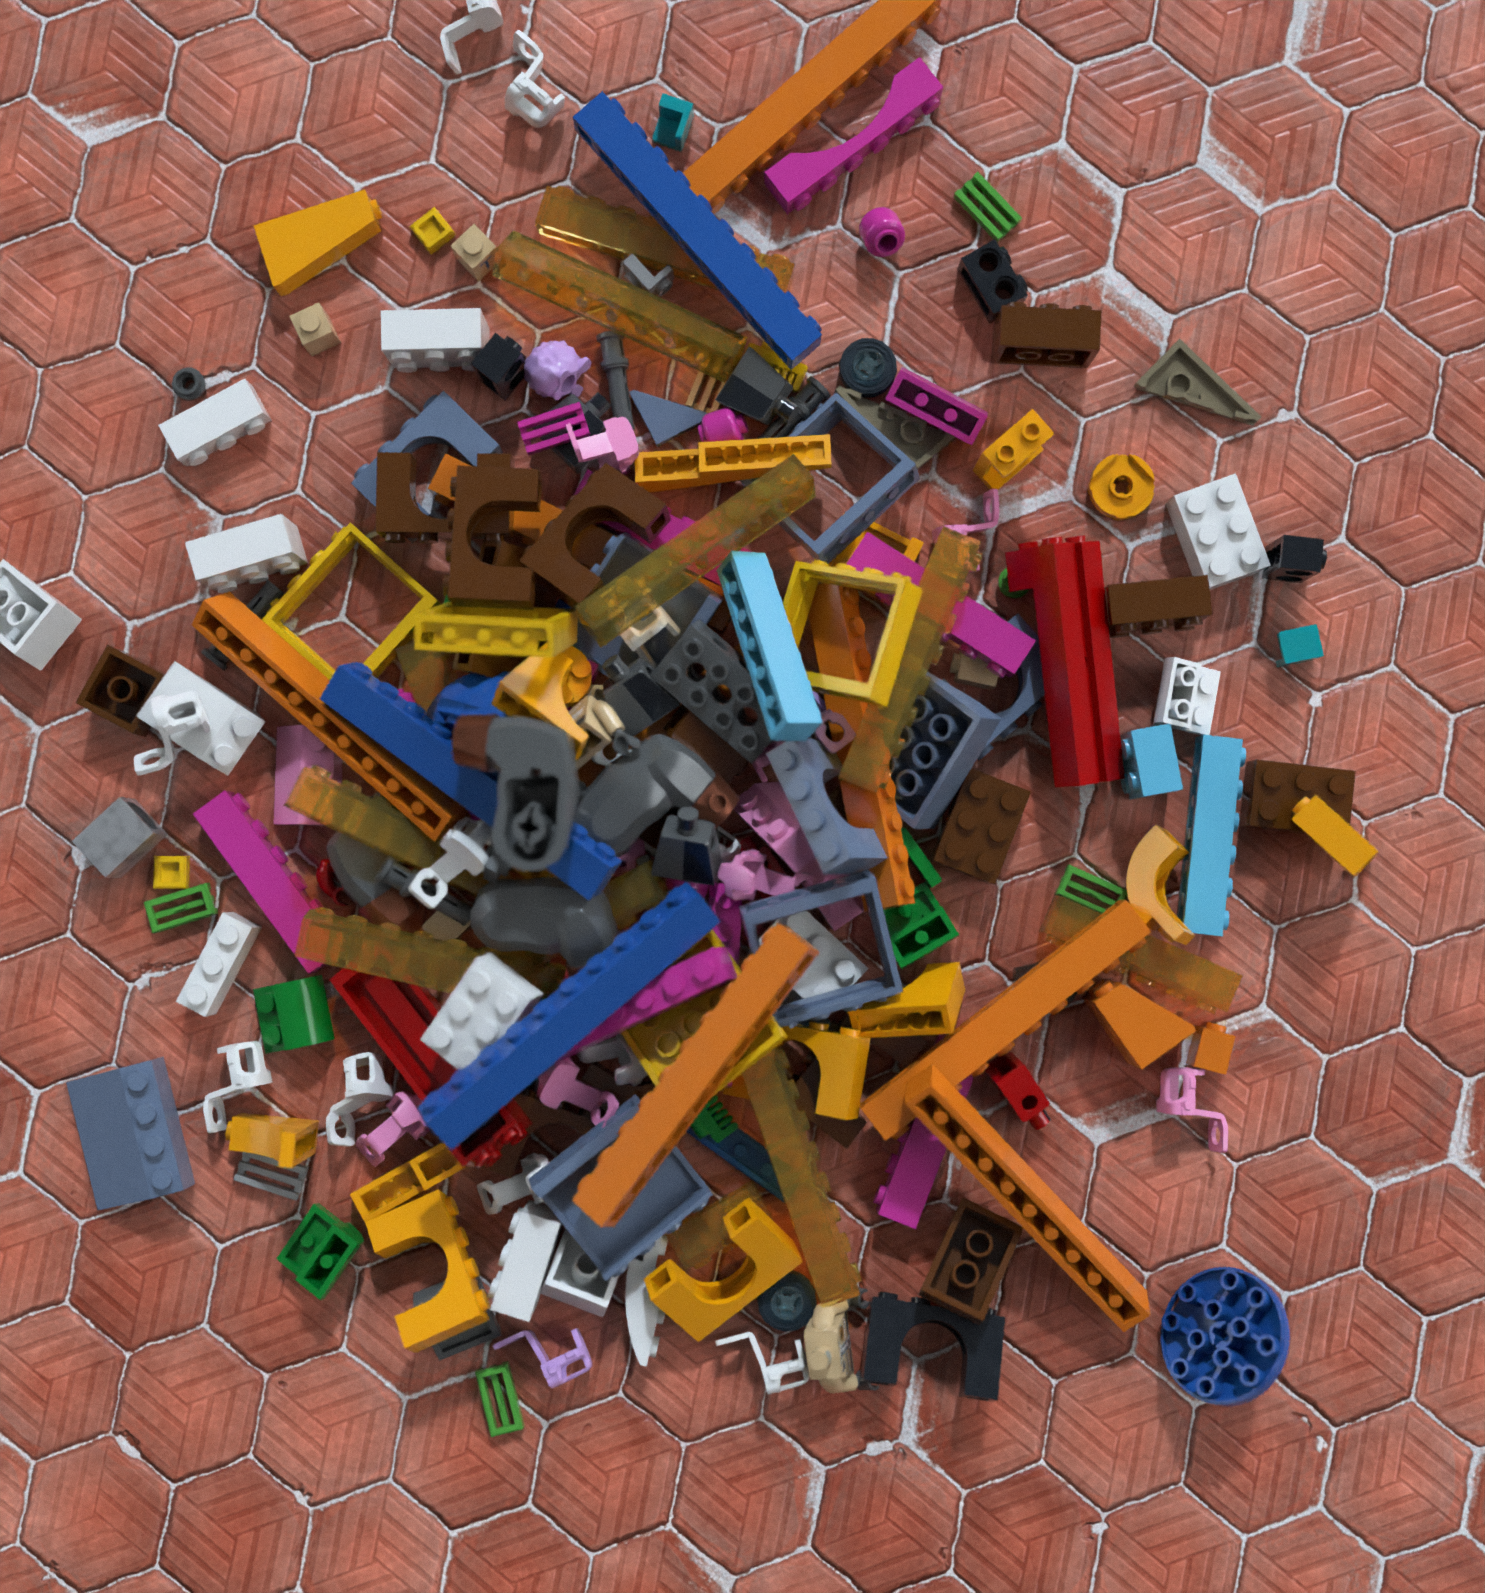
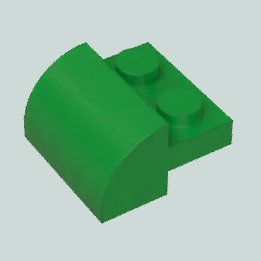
[869,881,959,970]
[253,975,335,1054]
[276,1203,364,1300]

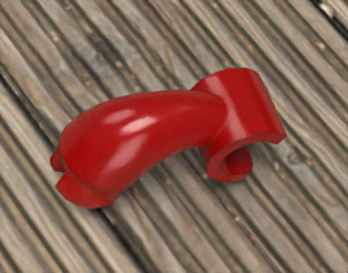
[316,859,349,906]

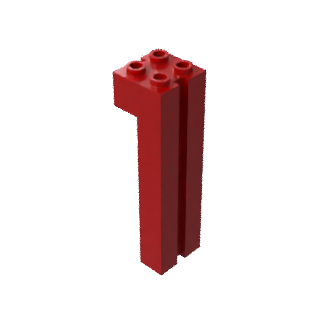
[1005,535,1125,787]
[330,937,533,1168]

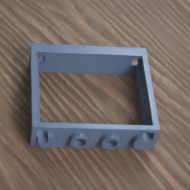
[740,393,920,564]
[739,870,903,1028]

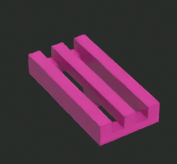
[517,402,590,456]

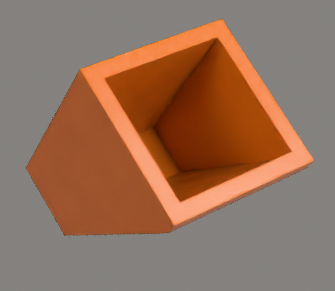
[1082,979,1197,1070]

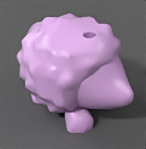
[524,340,591,400]

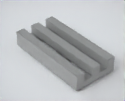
[234,1152,309,1200]

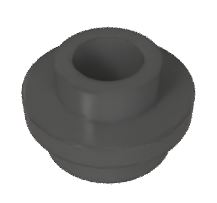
[172,367,206,401]

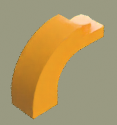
[1126,824,1195,945]

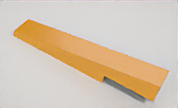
[635,434,832,492]
[350,1141,465,1222]

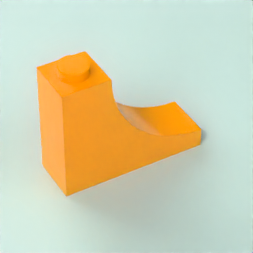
[491,642,589,761]
[1292,795,1379,879]
[848,962,966,1038]
[225,1113,319,1168]

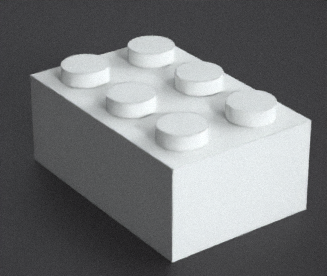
[381,308,490,373]
[1165,473,1271,590]
[185,514,308,593]
[759,911,868,999]
[420,953,544,1070]
[488,1200,563,1322]

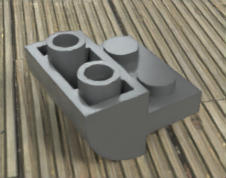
[413,1277,501,1361]

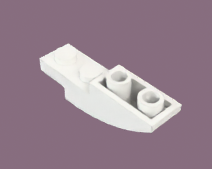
[625,1235,669,1367]

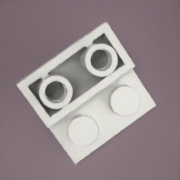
[1153,657,1221,735]

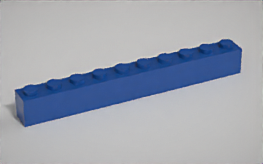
[573,91,822,370]
[319,662,622,900]
[418,882,721,1150]

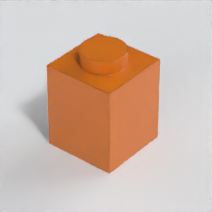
[1186,1022,1236,1075]

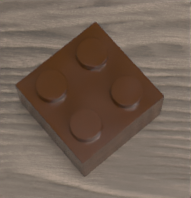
[75,644,166,737]

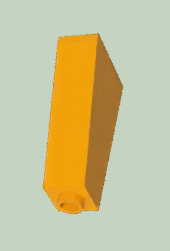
[253,189,383,297]

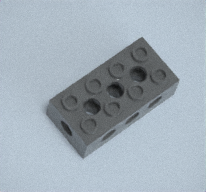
[649,619,771,764]

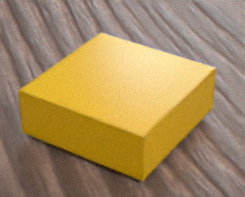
[409,207,456,255]
[153,856,190,889]

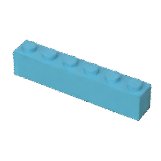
[717,551,822,741]
[1177,735,1246,936]

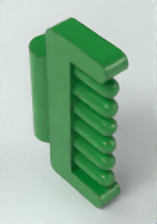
[690,1095,738,1143]

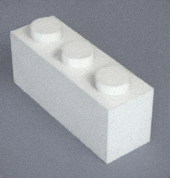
[158,378,272,467]
[176,912,262,1017]

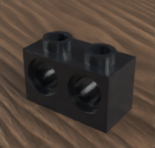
[958,239,1028,324]
[471,333,526,401]
[1262,535,1327,583]

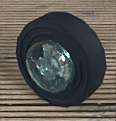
[839,338,897,398]
[757,1270,817,1332]

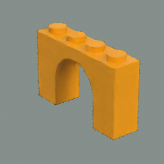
[723,1021,871,1120]
[365,1189,490,1353]
[644,1197,803,1342]

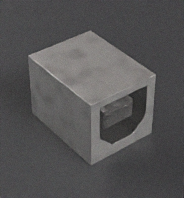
[72,797,168,878]

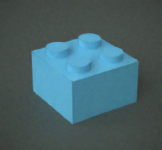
[1120,724,1183,800]

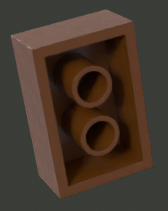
[991,302,1102,368]
[1105,575,1212,638]
[1239,759,1356,834]
[930,768,1031,884]
[918,1197,1024,1325]

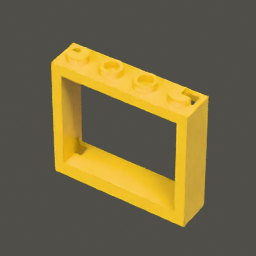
[262,522,441,680]
[783,559,923,707]
[414,602,578,657]

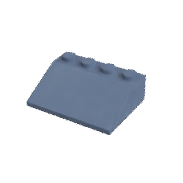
[879,663,1001,829]
[66,1056,195,1210]

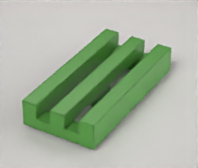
[953,172,1022,243]
[1054,864,1127,915]
[143,883,219,934]
[475,1361,525,1437]

